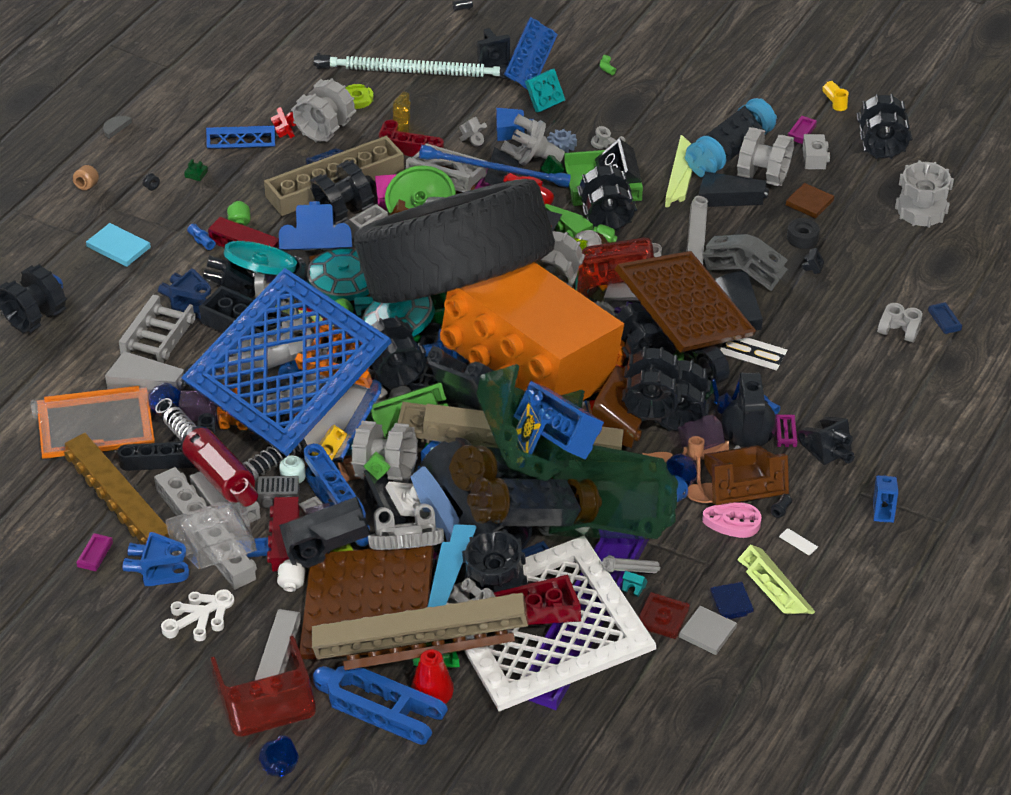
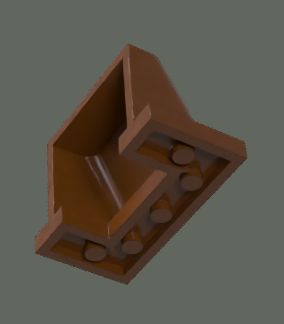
[704,445,789,505]

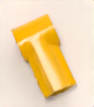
[823,81,849,111]

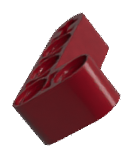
[379,120,444,157]

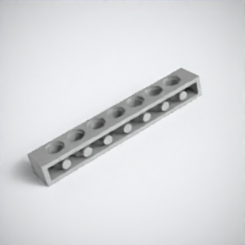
[154,467,257,590]

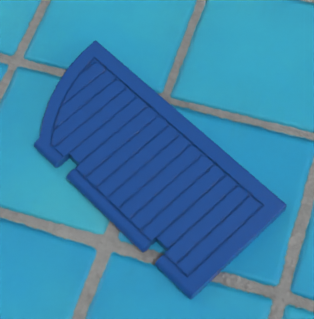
[332,380,382,461]

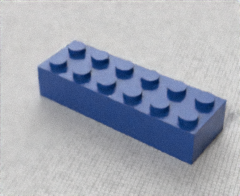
[513,381,604,459]

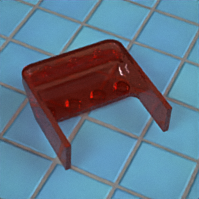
[577,238,654,298]
[210,635,316,736]

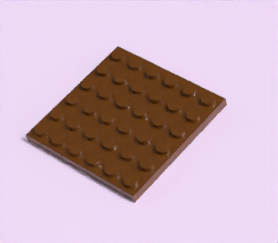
[615,251,756,352]
[299,545,434,660]

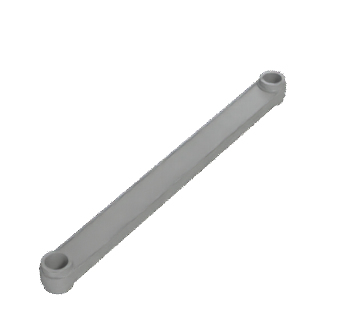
[686,196,708,265]

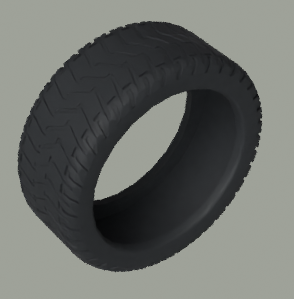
[354,179,555,303]

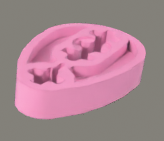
[702,502,761,538]

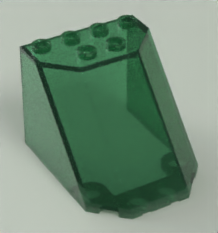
[476,364,585,481]
[549,445,678,539]

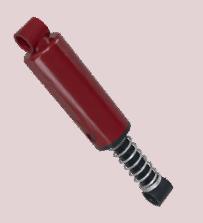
[155,398,258,507]

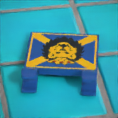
[514,390,554,458]

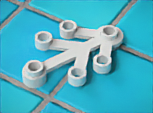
[161,589,234,641]

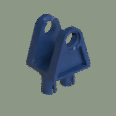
[158,268,211,319]

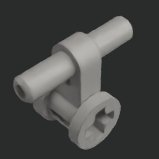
[591,126,625,149]

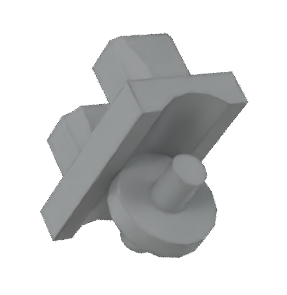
[459,117,487,146]

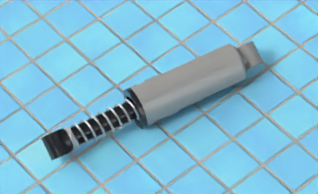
[243,379,388,480]

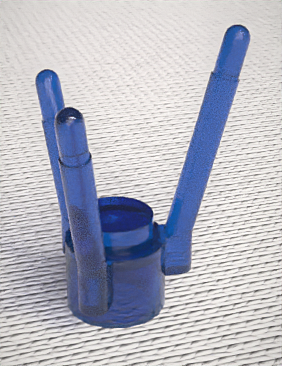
[712,378,740,414]

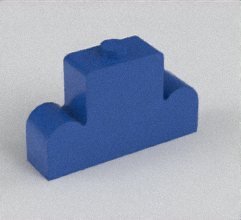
[279,201,352,251]

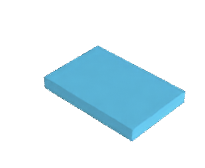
[86,223,151,267]

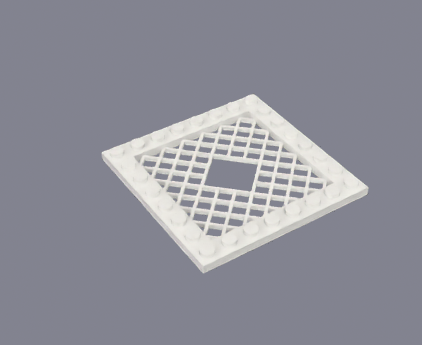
[446,536,656,711]

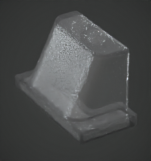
[166,500,257,569]

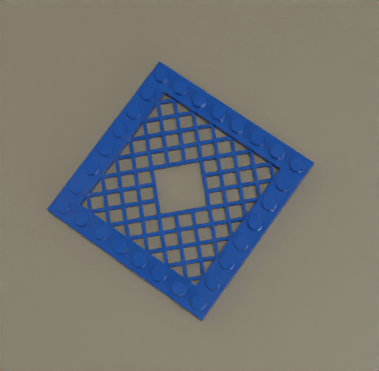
[181,268,392,457]

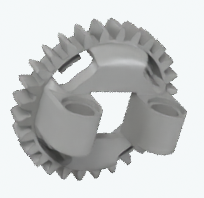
[368,503,444,550]

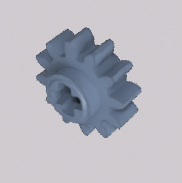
[547,129,577,153]

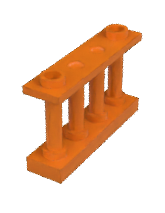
[295,321,372,388]

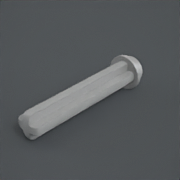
[602,555,660,573]

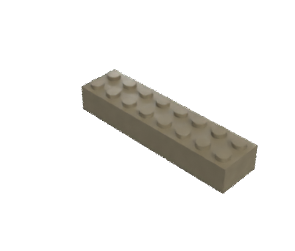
[264,136,404,216]

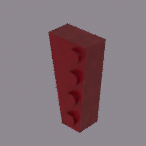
[493,574,581,625]

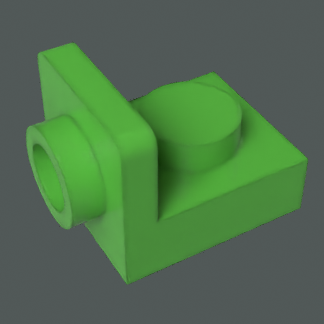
[363,452,390,480]

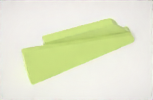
[665,135,693,207]
[737,544,815,614]

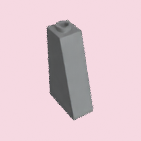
[105,351,186,395]
[190,472,261,533]

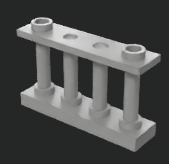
[119,295,195,363]

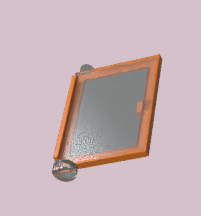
[30,386,155,459]

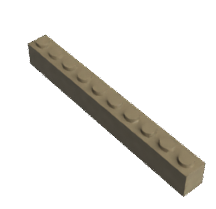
[423,404,624,460]
[312,593,528,659]

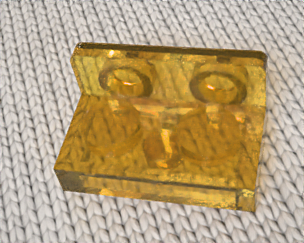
[393,91,411,133]

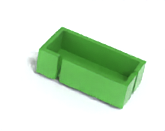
[367,383,448,439]

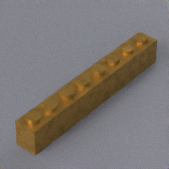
[64,433,172,544]

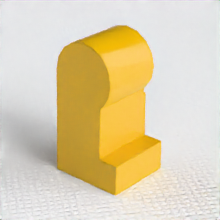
[311,424,347,460]

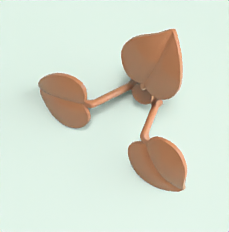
[642,436,729,503]

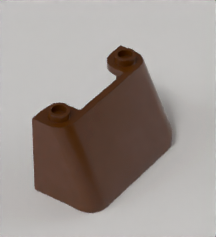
[592,365,642,448]

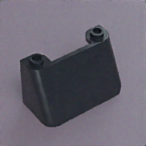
[427,345,513,413]

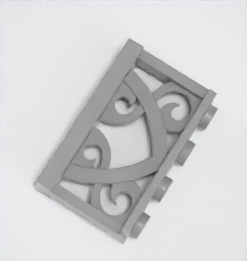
[406,144,487,192]

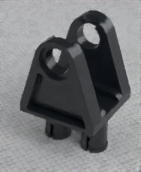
[202,255,256,297]
[798,417,855,465]

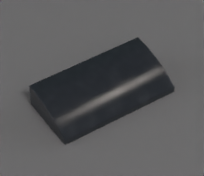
[715,271,763,330]

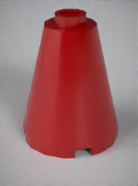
[411,649,454,704]

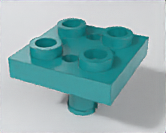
[525,69,565,112]

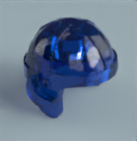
[148,383,182,415]
[663,454,697,487]
[259,736,299,777]

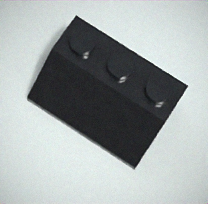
[595,138,642,184]
[363,470,409,524]

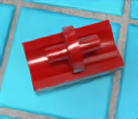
[271,107,296,138]

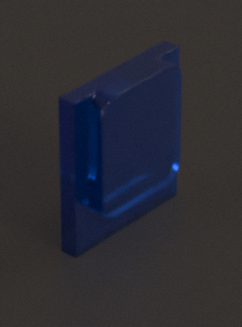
[710,582,754,619]

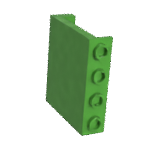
[564,150,643,206]

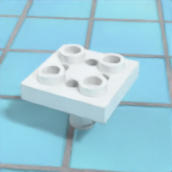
[385,482,430,518]

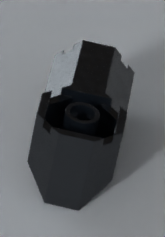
[279,496,371,568]

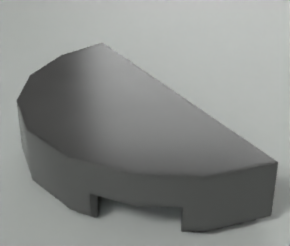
[103,116,132,139]

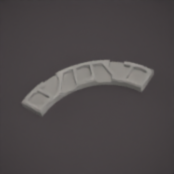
[256,347,339,413]

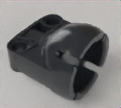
[720,373,777,447]

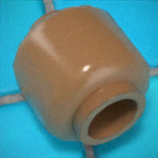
[73,165,99,190]

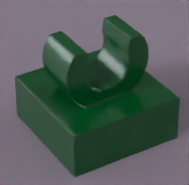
[541,155,564,174]
[184,159,208,181]

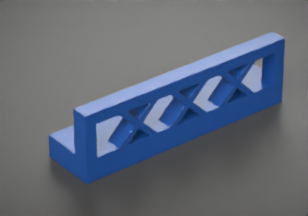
[206,126,276,149]

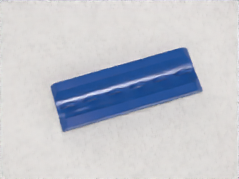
[503,17,558,90]

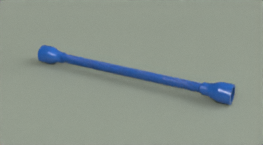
[419,145,570,188]

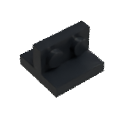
[477,28,510,68]

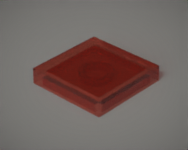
[639,592,690,639]

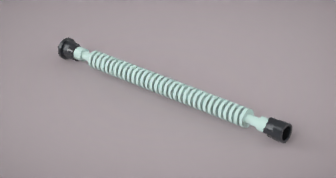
[314,53,509,79]

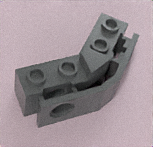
[703,234,788,291]

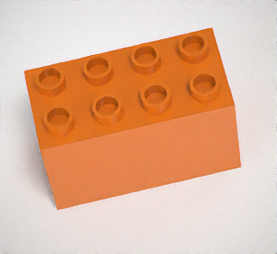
[440,262,624,405]

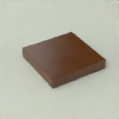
[786,183,834,218]

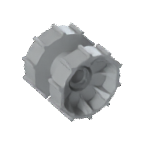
[291,78,356,143]
[737,127,794,186]
[895,160,954,228]
[536,231,585,287]
[351,421,418,483]

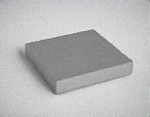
[679,606,737,655]

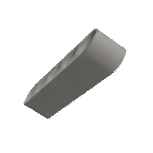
[253,609,301,696]

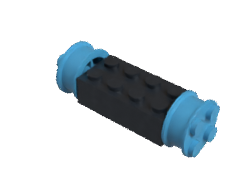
[685,98,777,177]

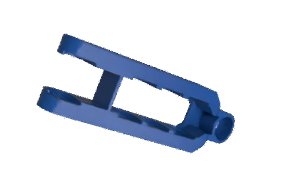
[304,443,370,546]
[313,666,448,745]

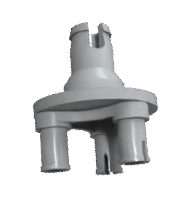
[501,114,565,166]

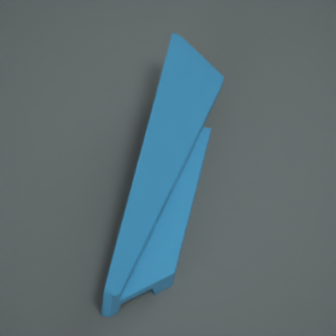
[428,525,477,607]

